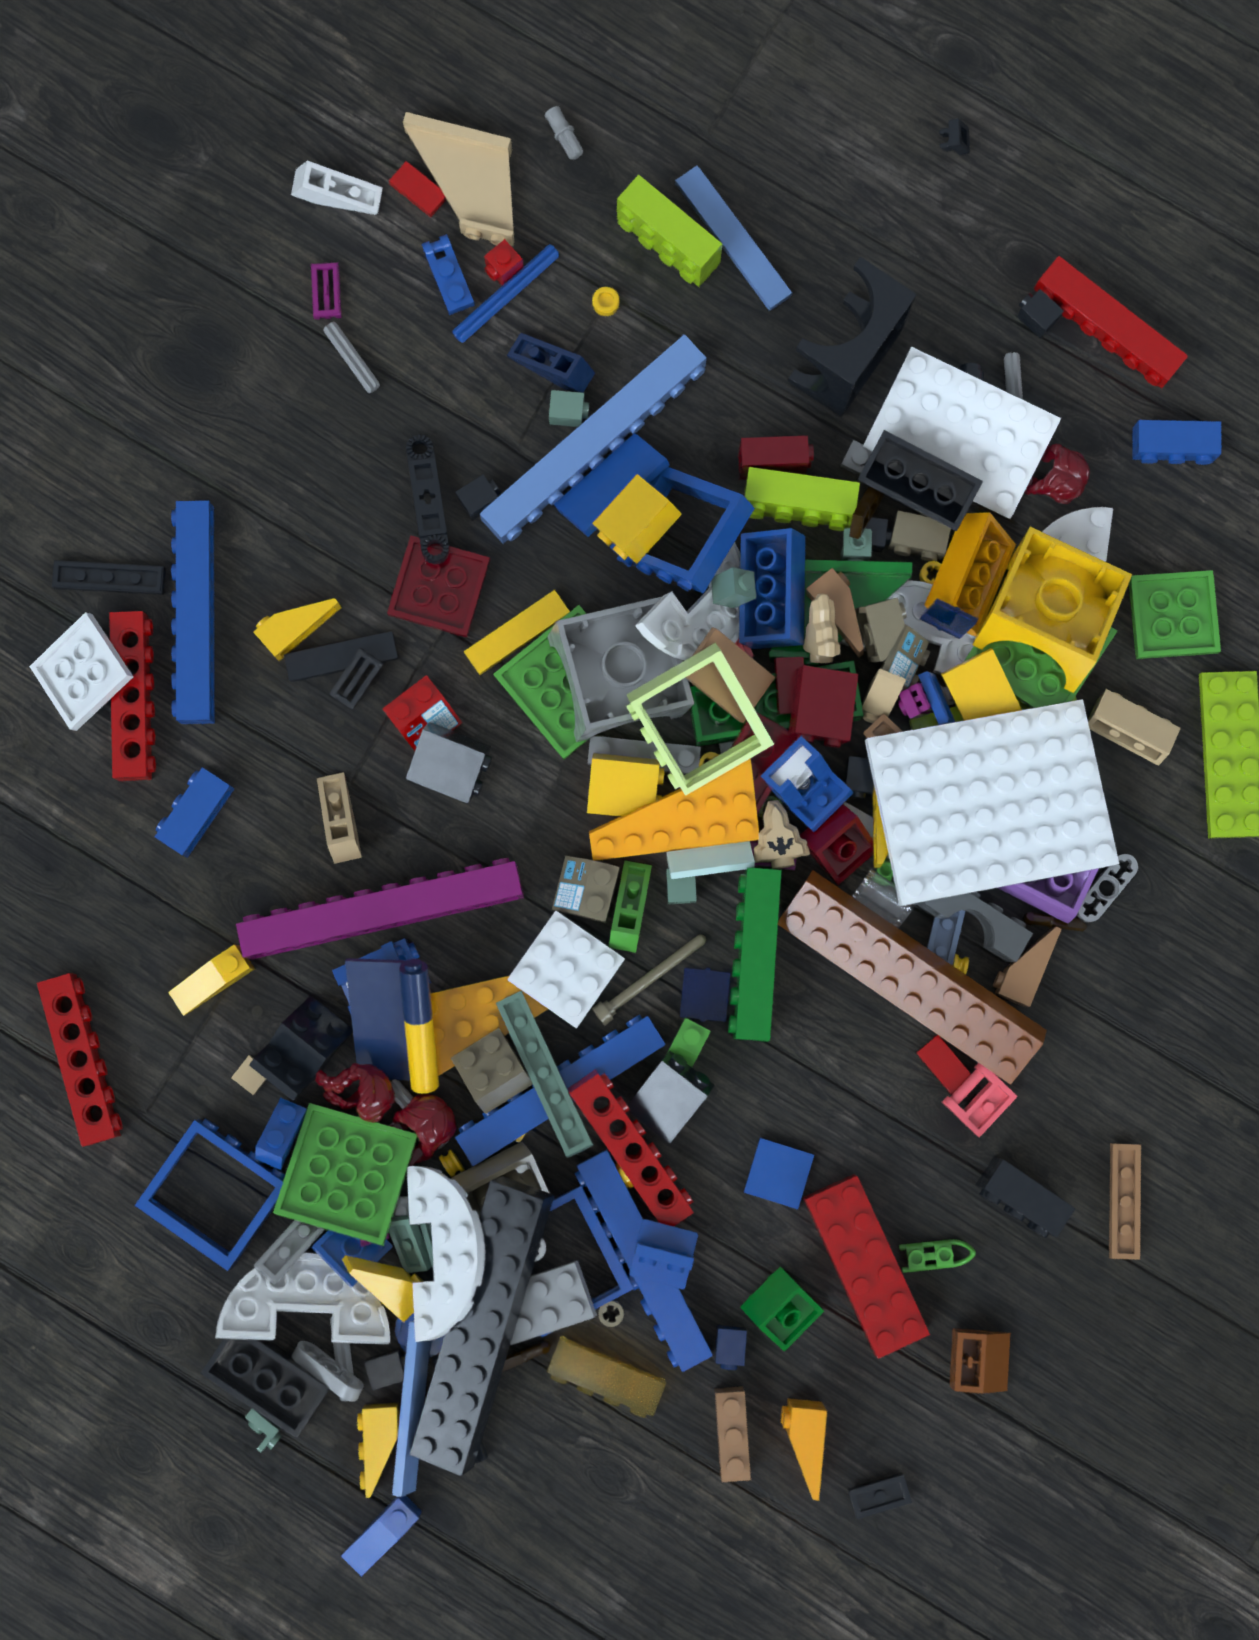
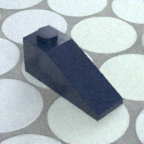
[507,333,595,393]

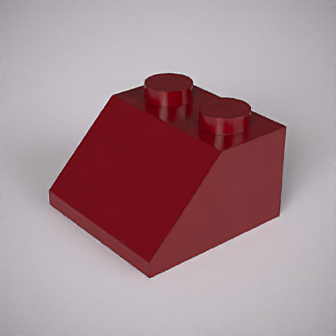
[800,804,874,885]

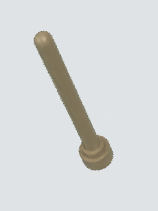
[591,934,706,1026]

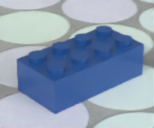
[739,528,805,649]

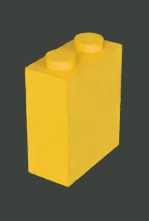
[592,474,682,564]
[587,753,665,817]

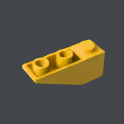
[357,1403,400,1498]

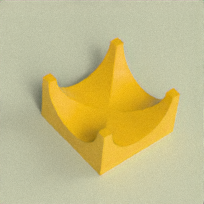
[973,527,1132,693]

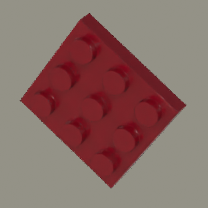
[387,535,490,638]

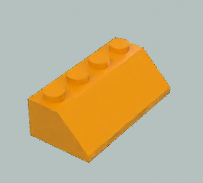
[924,513,1016,636]

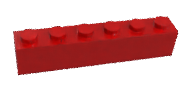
[1034,256,1188,389]

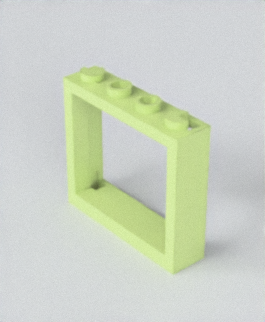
[626,643,774,796]

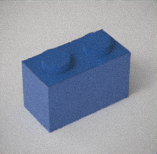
[255,1098,306,1170]

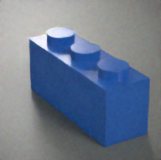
[1132,420,1221,465]
[155,767,234,858]

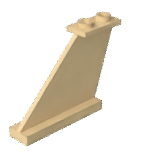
[403,112,514,246]

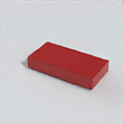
[389,161,447,218]
[916,1035,971,1095]

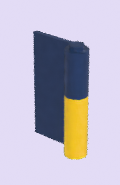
[345,958,439,1094]

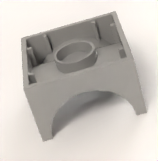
[547,596,694,742]

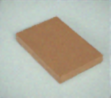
[685,627,775,723]

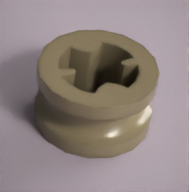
[599,1300,624,1327]

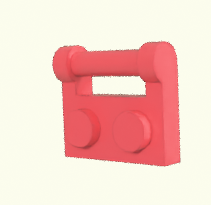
[942,1063,1018,1138]

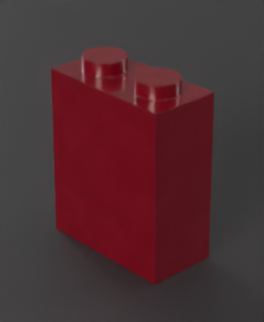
[738,436,814,480]
[788,665,858,747]

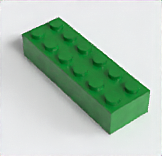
[690,661,863,746]
[728,868,781,1041]

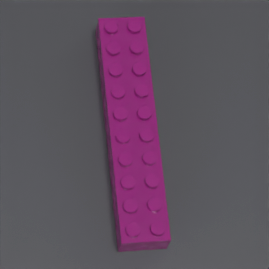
[236,858,524,959]

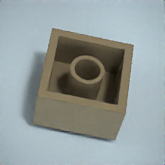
[451,1028,533,1114]

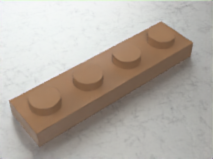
[1109,1143,1141,1260]

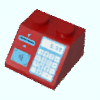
[382,675,463,751]

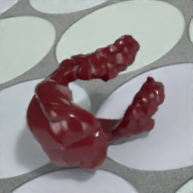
[1024,443,1090,504]
[316,1063,396,1122]
[389,1093,457,1166]

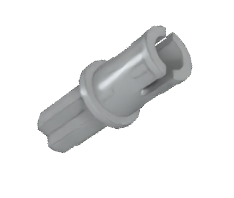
[545,106,583,160]

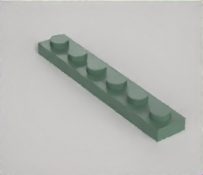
[496,991,593,1158]

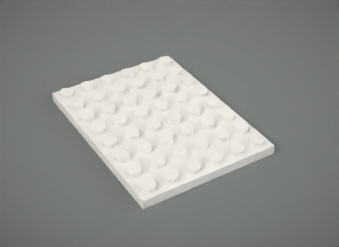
[865,699,1119,906]

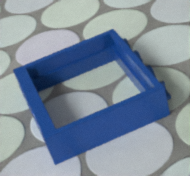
[610,467,755,594]
[135,1118,286,1271]
[541,1185,634,1337]

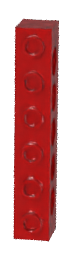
[109,611,156,781]
[37,973,123,1147]
[568,1069,694,1226]

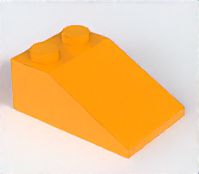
[781,1398,827,1500]

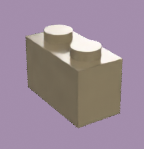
[888,511,951,562]

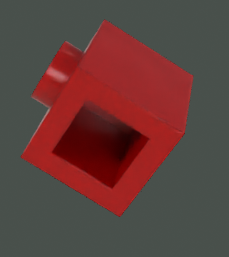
[484,239,523,286]

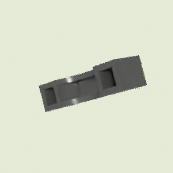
[915,892,1033,962]

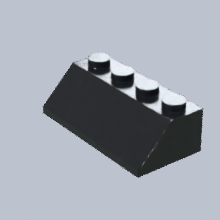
[858,430,983,531]

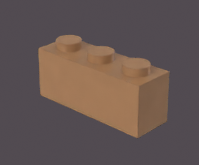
[714,1386,751,1482]

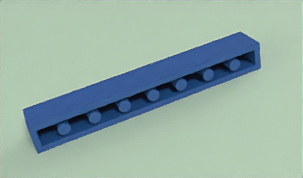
[171,501,215,724]
[455,1014,666,1166]
[575,1149,713,1372]

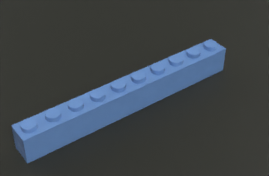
[480,334,706,544]

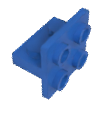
[629,1219,698,1289]

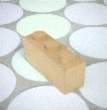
[1088,689,1180,766]

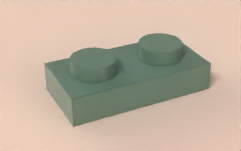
[389,1215,432,1273]

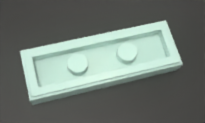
[667,841,755,879]

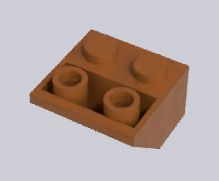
[949,1328,1010,1393]

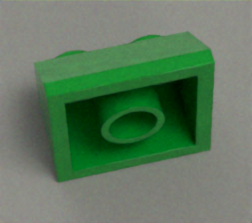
[740,1267,824,1352]

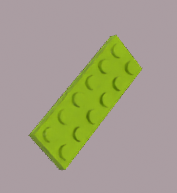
[1199,671,1259,838]

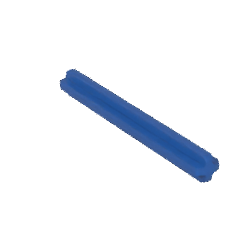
[453,244,559,343]

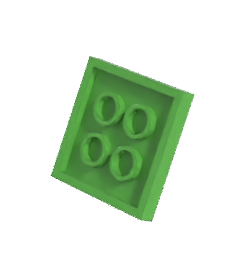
[1129,570,1221,659]

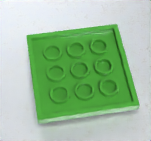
[493,605,591,760]
[963,627,1117,709]
[273,1103,418,1246]

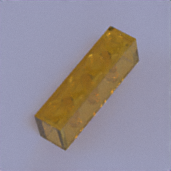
[547,1336,666,1418]

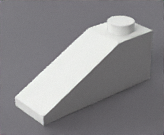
[291,161,382,215]

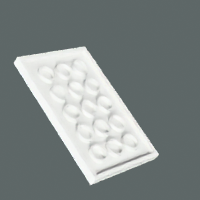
[863,347,1061,519]

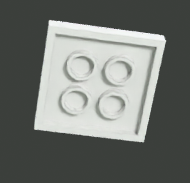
[29,612,133,731]
[507,911,625,1029]

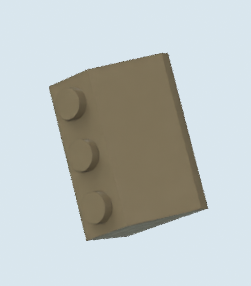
[450,1141,549,1218]

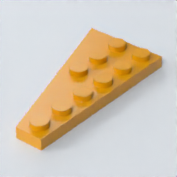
[589,758,759,861]
[431,976,548,1076]

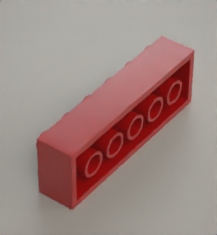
[803,1174,930,1359]

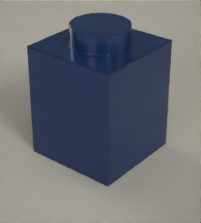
[714,1325,747,1370]

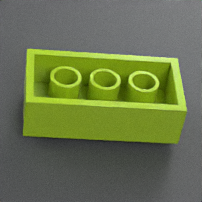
[617,175,722,287]
[744,467,860,531]

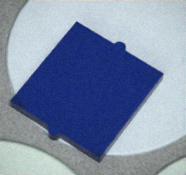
[919,598,978,639]
[680,968,730,1022]

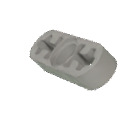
[1077,854,1138,922]
[292,1341,364,1402]

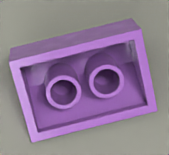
[998,868,1099,924]

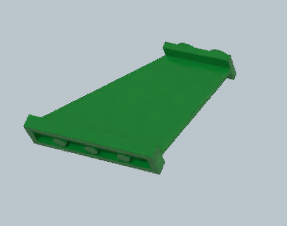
[769,560,912,667]

